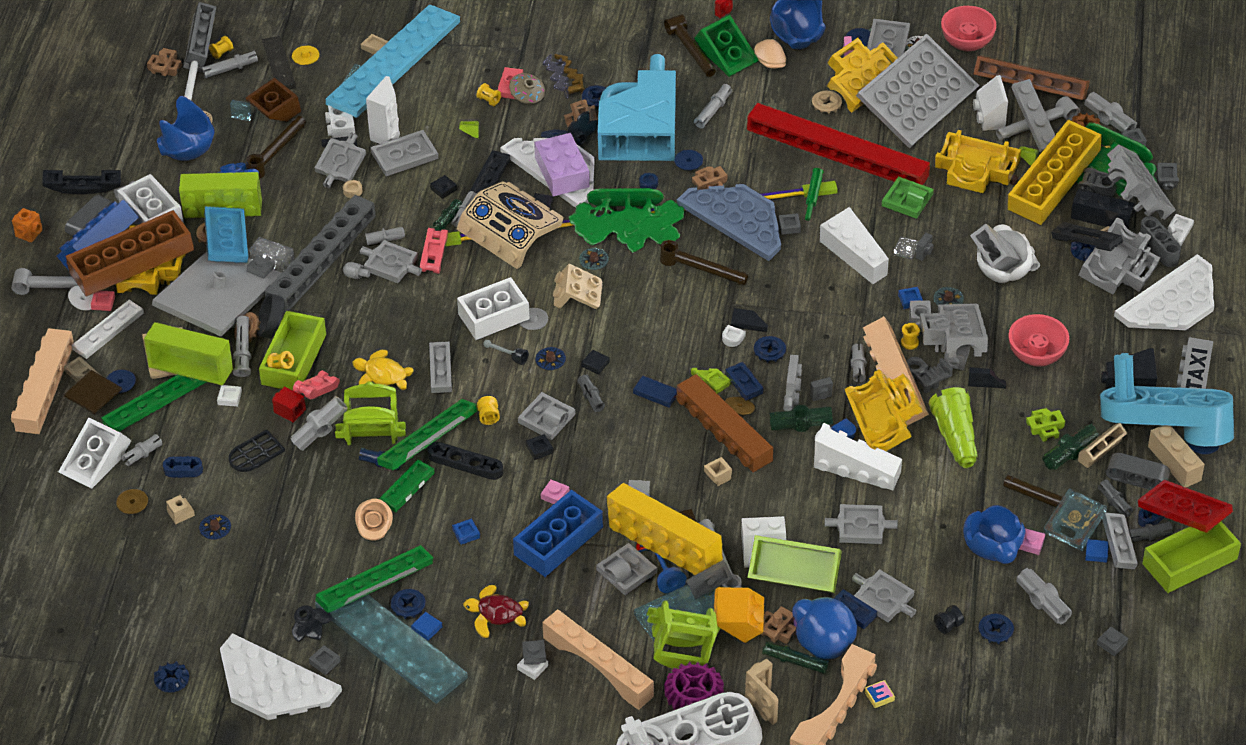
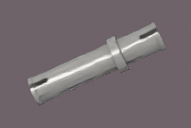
[202,51,258,79]
[694,84,733,128]

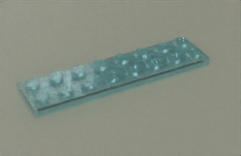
[315,578,468,704]

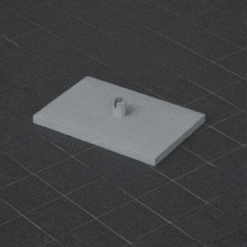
[856,34,980,149]
[152,252,281,336]

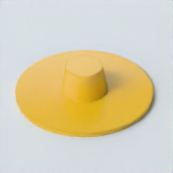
[292,46,319,65]

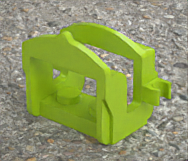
[335,381,406,445]
[646,600,720,669]

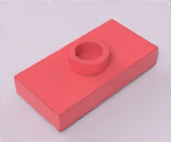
[497,67,523,99]

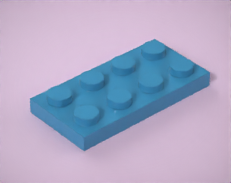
[204,207,248,263]

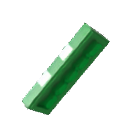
[379,460,435,513]

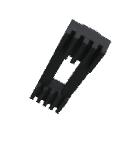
[1051,222,1123,252]

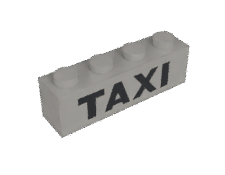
[1177,337,1213,389]

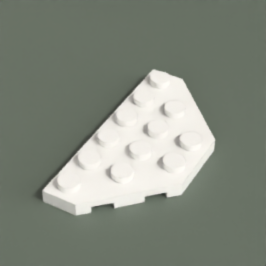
[500,138,594,208]
[1114,254,1214,330]
[220,633,342,720]

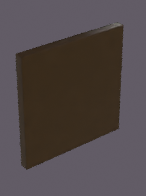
[64,370,122,414]

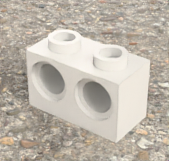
[325,105,355,138]

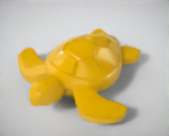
[352,350,413,390]

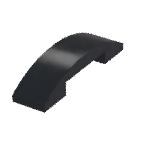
[42,170,121,194]

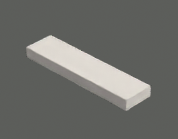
[72,300,144,359]

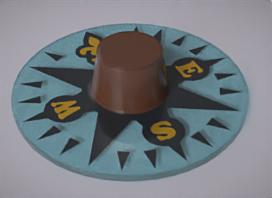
[579,248,609,270]
[934,287,964,305]

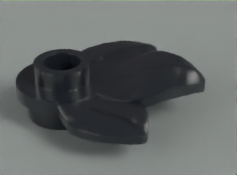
[568,111,598,145]
[292,605,333,642]

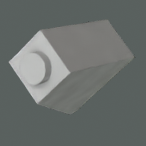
[970,224,1021,272]

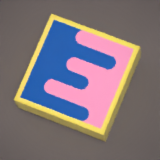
[865,680,895,708]

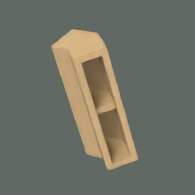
[1078,423,1127,468]

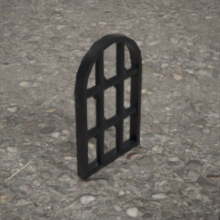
[229,429,285,472]

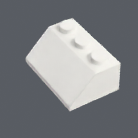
[366,76,400,144]

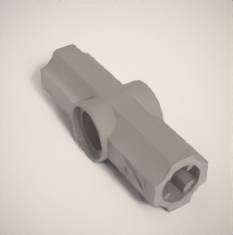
[1084,92,1137,132]
[291,396,348,451]
[1016,568,1072,625]

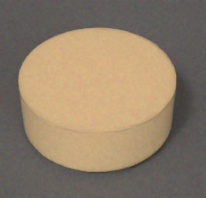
[343,180,363,198]

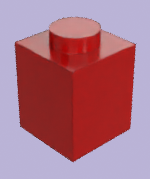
[272,386,306,423]

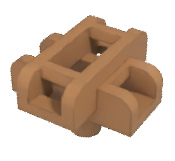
[147,48,182,76]
[564,99,598,127]
[692,166,728,190]
[760,606,796,644]

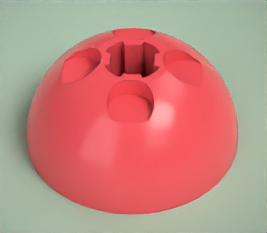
[941,6,996,51]
[1009,314,1069,367]

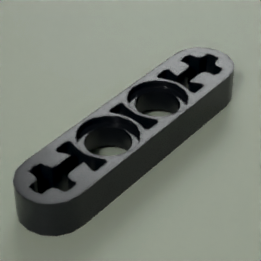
[427,442,504,480]

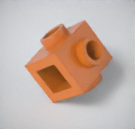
[12,208,42,243]

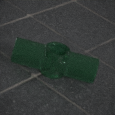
[769,405,833,432]
[1042,424,1099,470]

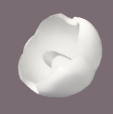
[977,224,1033,283]

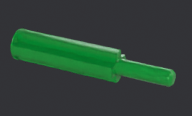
[805,168,824,221]

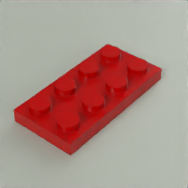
[1138,480,1233,533]

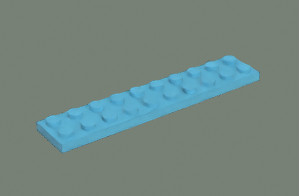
[326,4,460,118]

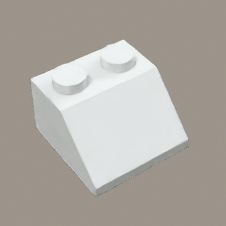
[973,75,1008,131]
[741,517,786,568]

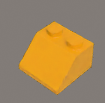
[714,587,764,643]

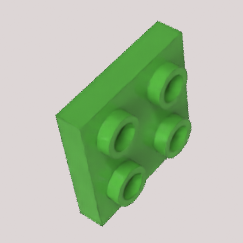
[882,176,934,219]

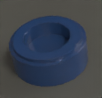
[639,173,658,189]

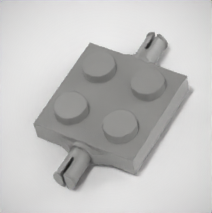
[315,132,366,188]
[360,240,422,283]
[783,355,802,413]
[825,504,897,544]
[852,569,916,622]

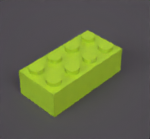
[179,172,262,218]
[259,311,326,390]
[144,322,233,385]
[1142,521,1241,593]
[747,535,842,593]

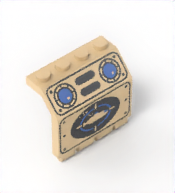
[457,181,564,269]

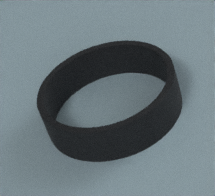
[257,293,284,339]

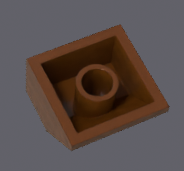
[245,78,301,122]

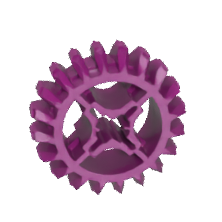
[664,661,724,710]

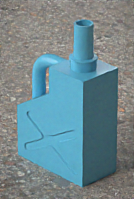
[598,54,676,161]

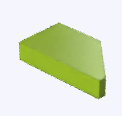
[691,368,731,394]

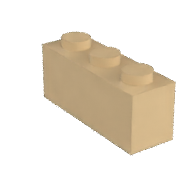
[1148,425,1205,487]

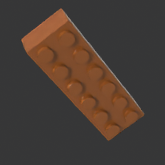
[66,210,194,297]

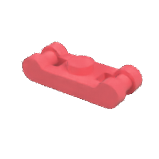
[420,228,448,274]
[293,370,340,400]

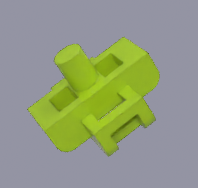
[1026,408,1065,442]

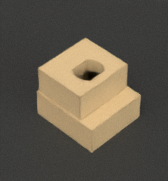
[704,457,732,486]
[166,495,195,524]

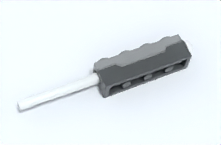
[184,2,216,100]

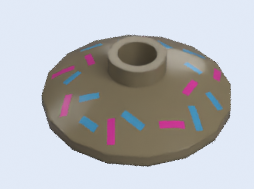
[509,73,545,104]

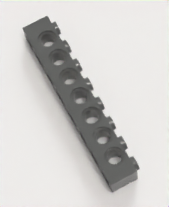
[265,195,376,313]

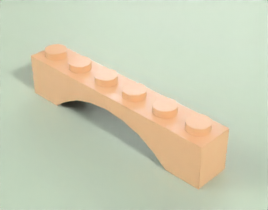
[542,609,654,710]
[790,644,877,745]

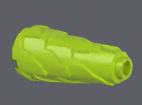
[929,387,977,468]

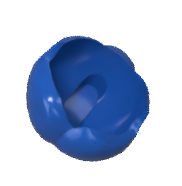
[963,505,1026,564]
[792,597,857,660]

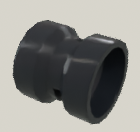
[934,605,964,634]

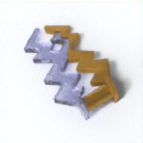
[543,54,584,99]

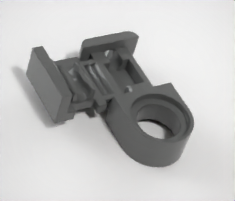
[906,357,953,393]

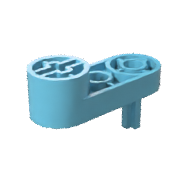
[1100,353,1234,446]

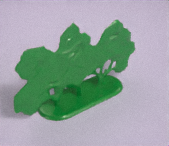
[1076,123,1157,196]
[568,188,684,253]

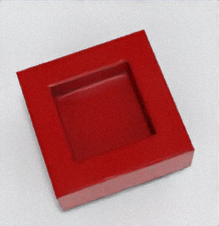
[715,0,733,18]

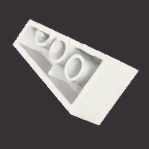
[820,207,889,284]
[814,423,902,490]

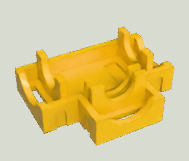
[827,38,898,113]
[935,130,1021,193]
[116,225,186,295]
[844,369,923,451]

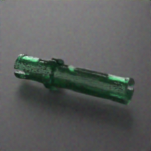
[762,641,829,675]

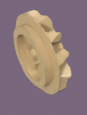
[812,91,842,114]

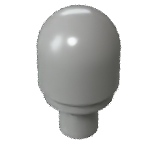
[343,262,370,279]

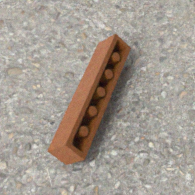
[974,55,1090,100]
[676,374,773,473]

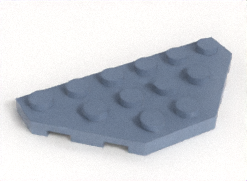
[677,184,781,261]

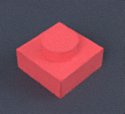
[91,290,115,311]

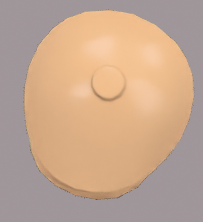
[755,39,786,68]
[355,499,393,541]

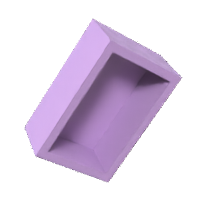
[534,133,590,196]

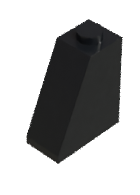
[1101,348,1157,390]

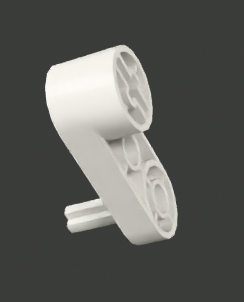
[617,692,762,745]

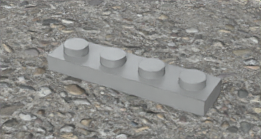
[1011,79,1055,152]

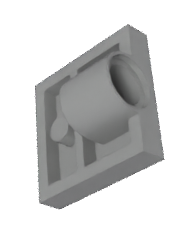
[518,392,575,440]
[597,543,657,595]

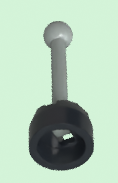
[483,340,529,365]

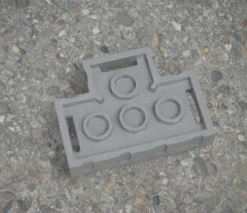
[1107,144,1176,220]
[1078,217,1160,294]
[920,304,988,357]

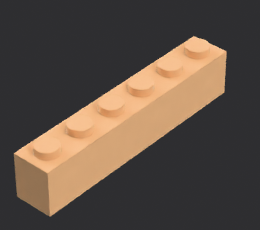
[863,317,929,426]
[11,328,74,434]

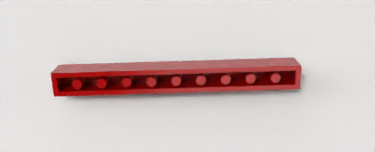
[747,103,930,185]

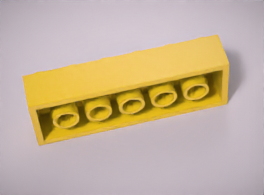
[1008,120,1102,225]
[607,483,723,575]

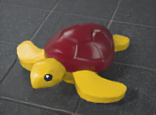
[463,585,529,638]

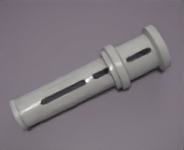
[233,316,251,377]

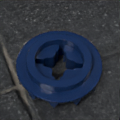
[582,85,606,109]
[1071,236,1095,261]
[754,336,786,363]
[391,589,425,619]
[978,614,1014,645]
[154,661,189,692]

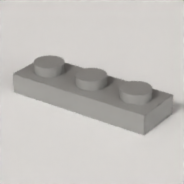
[429,342,452,393]
[1102,513,1138,569]

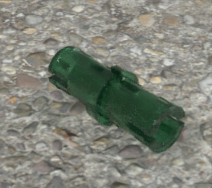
[433,199,462,231]

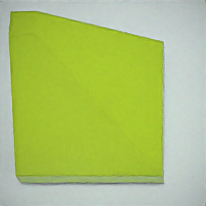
[459,121,479,138]
[1019,146,1039,166]

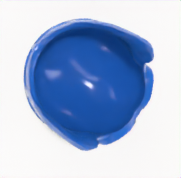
[770,0,826,49]
[157,96,215,161]

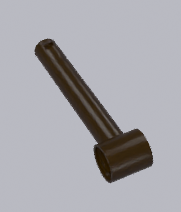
[664,14,716,77]
[246,116,306,179]
[660,240,748,285]
[1003,475,1101,528]

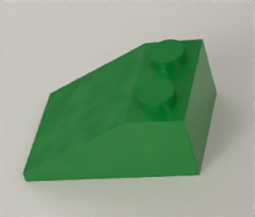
[694,15,759,77]

